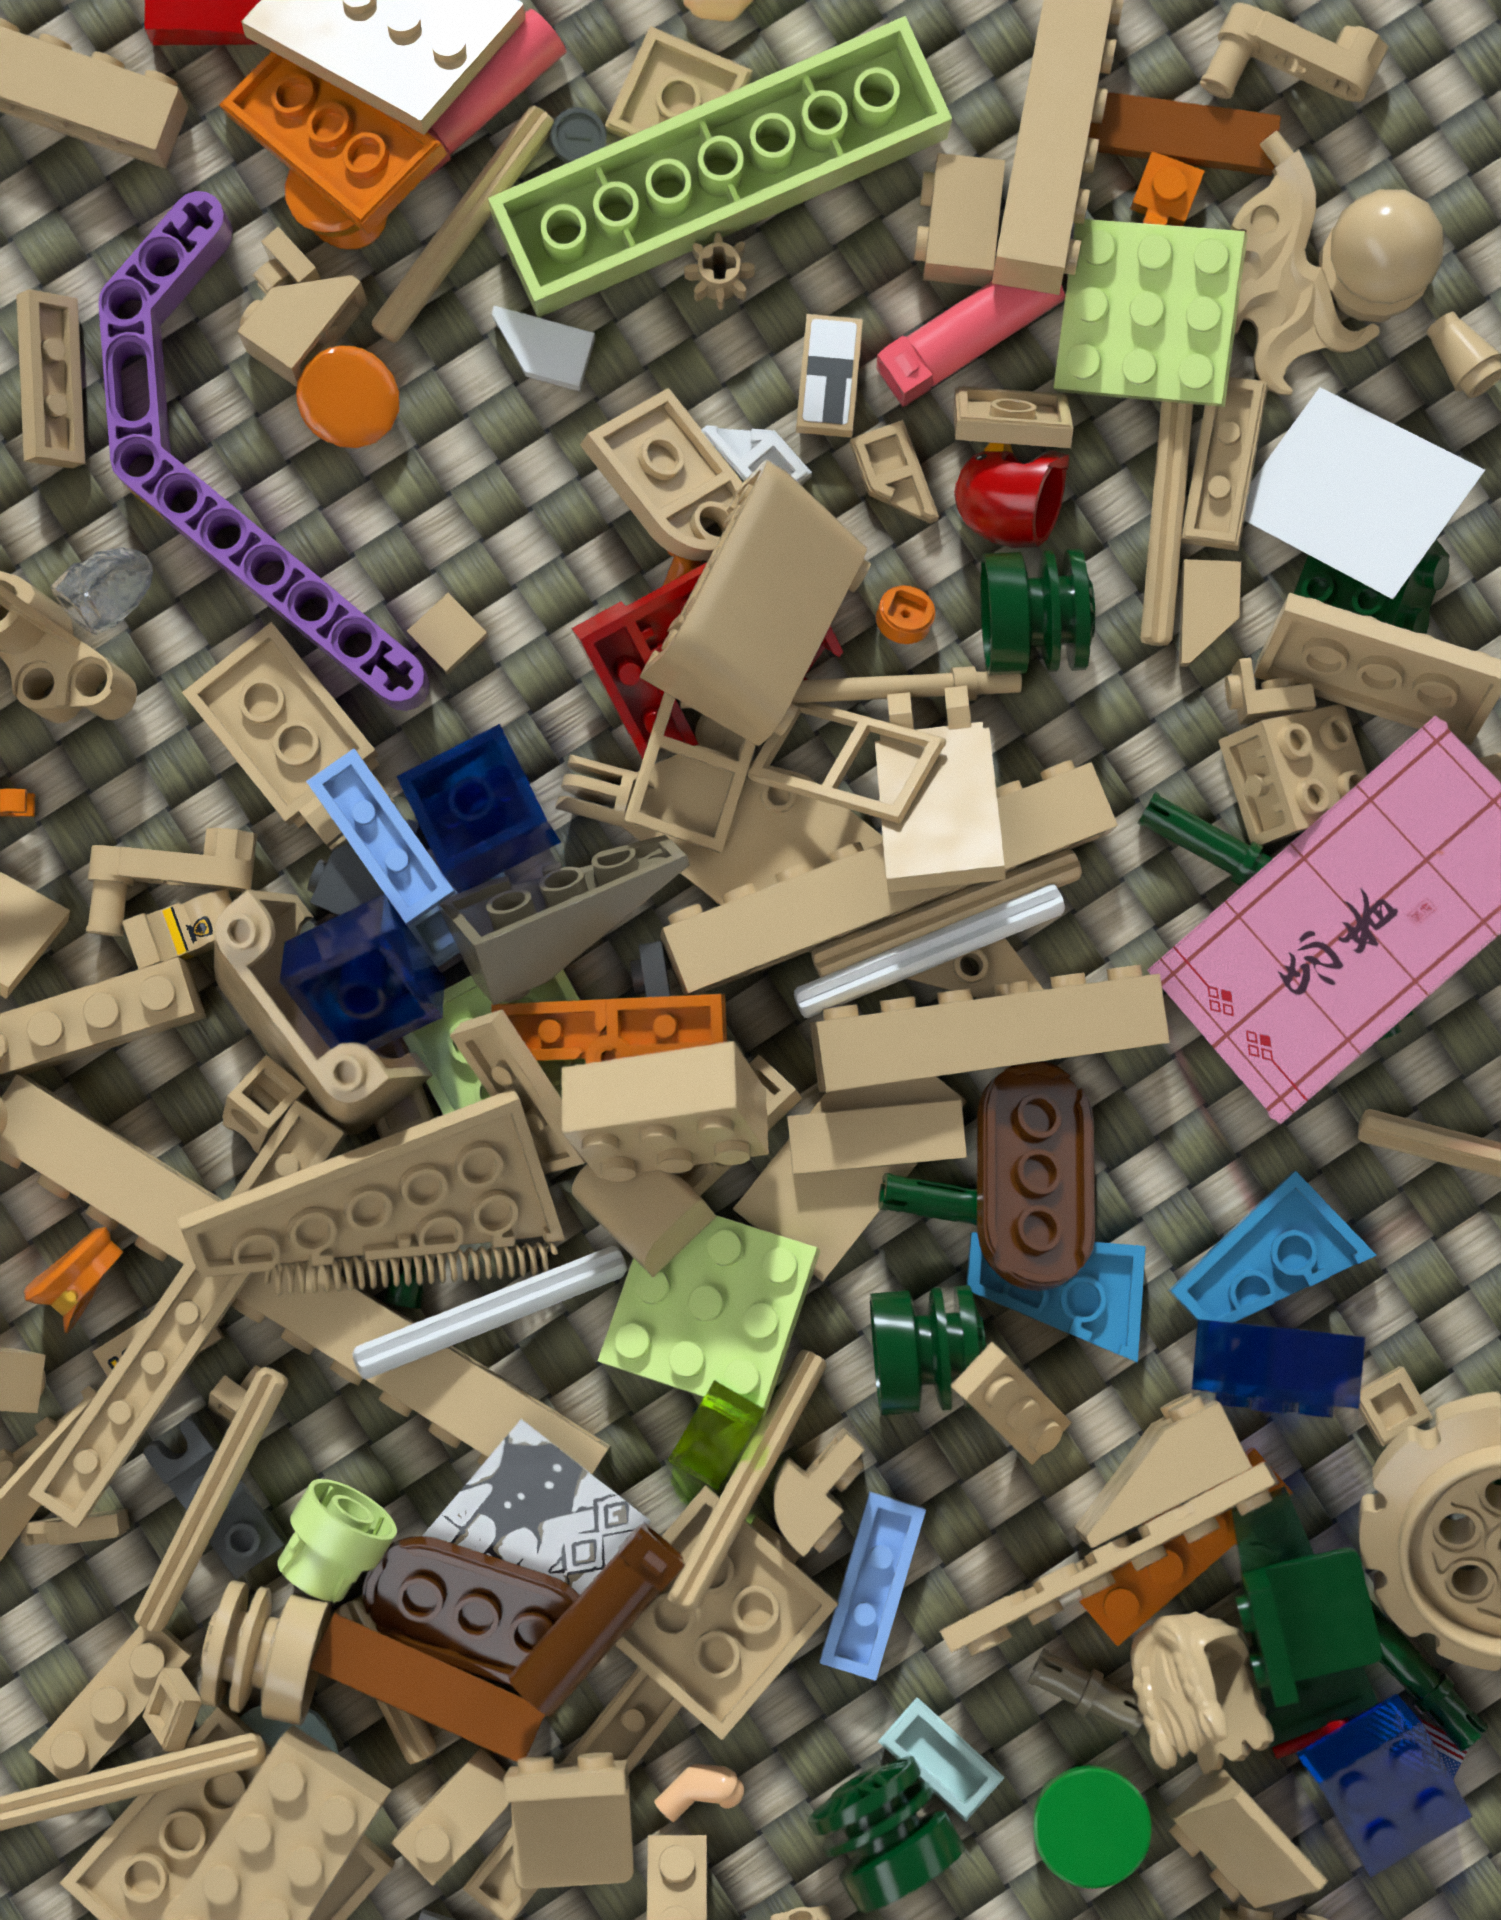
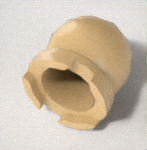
[1318,189,1444,322]

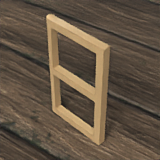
[624,692,756,853]
[747,702,946,824]

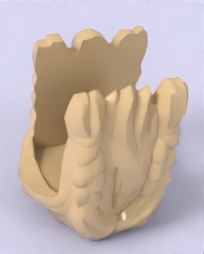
[1130,1611,1274,1775]

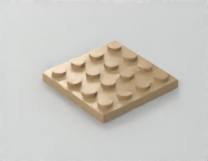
[60,1702,395,1920]

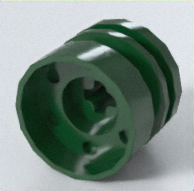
[980,549,1095,675]
[870,1285,986,1416]
[807,1756,965,1913]

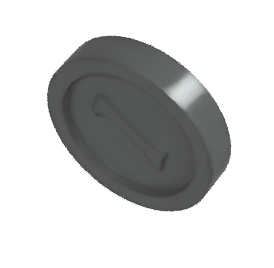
[550,107,607,163]

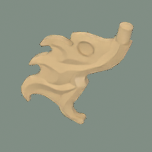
[1230,131,1380,396]

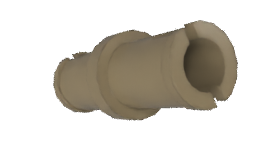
[1028,1649,1144,1736]

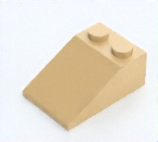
[1074,1393,1252,1548]
[1165,1768,1328,1908]

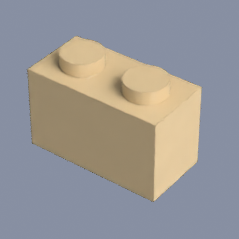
[914,153,1005,287]

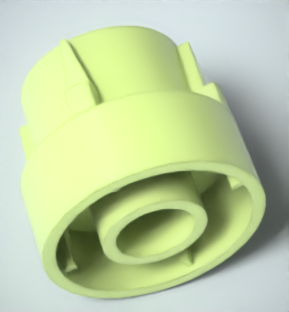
[278,1479,397,1603]

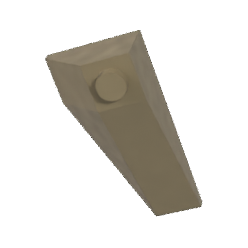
[438,835,690,1005]

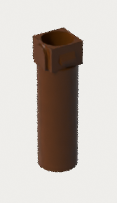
[508,1522,685,1717]

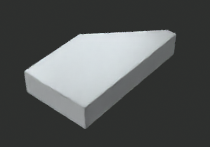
[492,306,595,391]
[701,425,812,485]

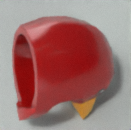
[954,443,1070,548]

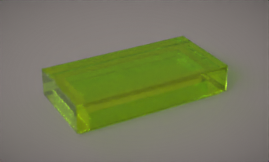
[667,1380,766,1490]

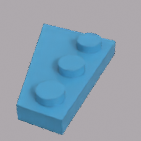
[1168,1171,1377,1333]
[966,1232,1146,1363]

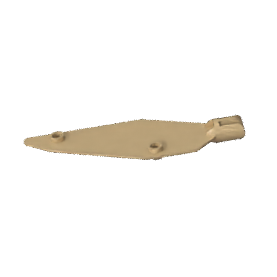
[555,745,1044,999]

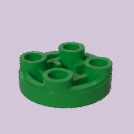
[1032,1765,1152,1889]

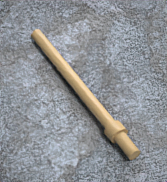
[679,666,1022,709]

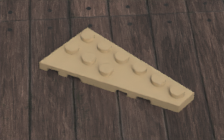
[177,1088,565,1278]

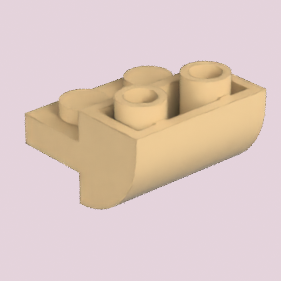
[773,1428,865,1557]

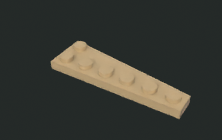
[940,1462,1280,1657]

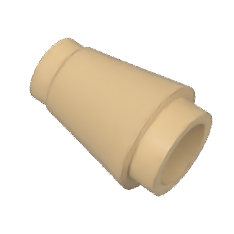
[1426,312,1501,399]

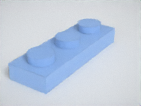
[306,748,456,926]
[819,1491,926,1681]

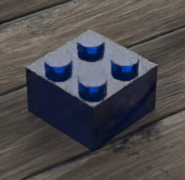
[396,724,561,893]
[279,894,445,1051]
[1191,1319,1366,1418]
[1295,1693,1473,1877]

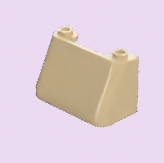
[640,460,871,746]
[214,890,433,1135]

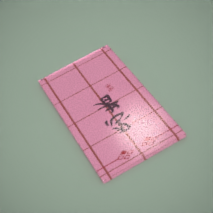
[1147,715,1501,1124]

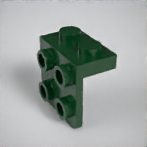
[1293,539,1450,634]
[1235,1547,1383,1707]

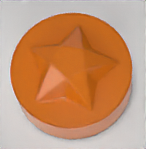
[876,586,935,644]

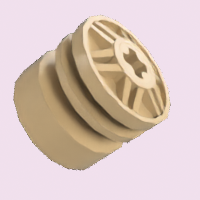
[200,1580,332,1726]

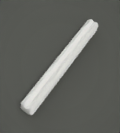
[794,884,1065,1018]
[353,1246,627,1379]

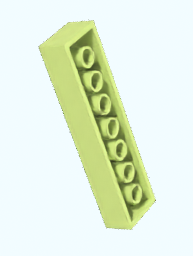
[488,16,952,318]

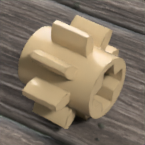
[684,233,755,310]

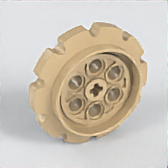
[1358,1392,1501,1671]

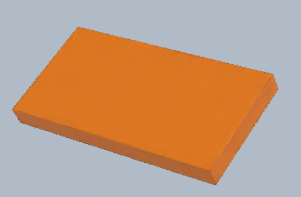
[219,51,447,235]

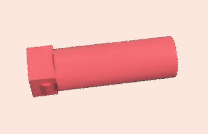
[423,9,567,181]
[876,281,1065,407]

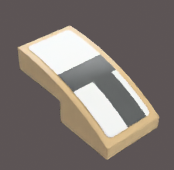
[796,314,863,438]

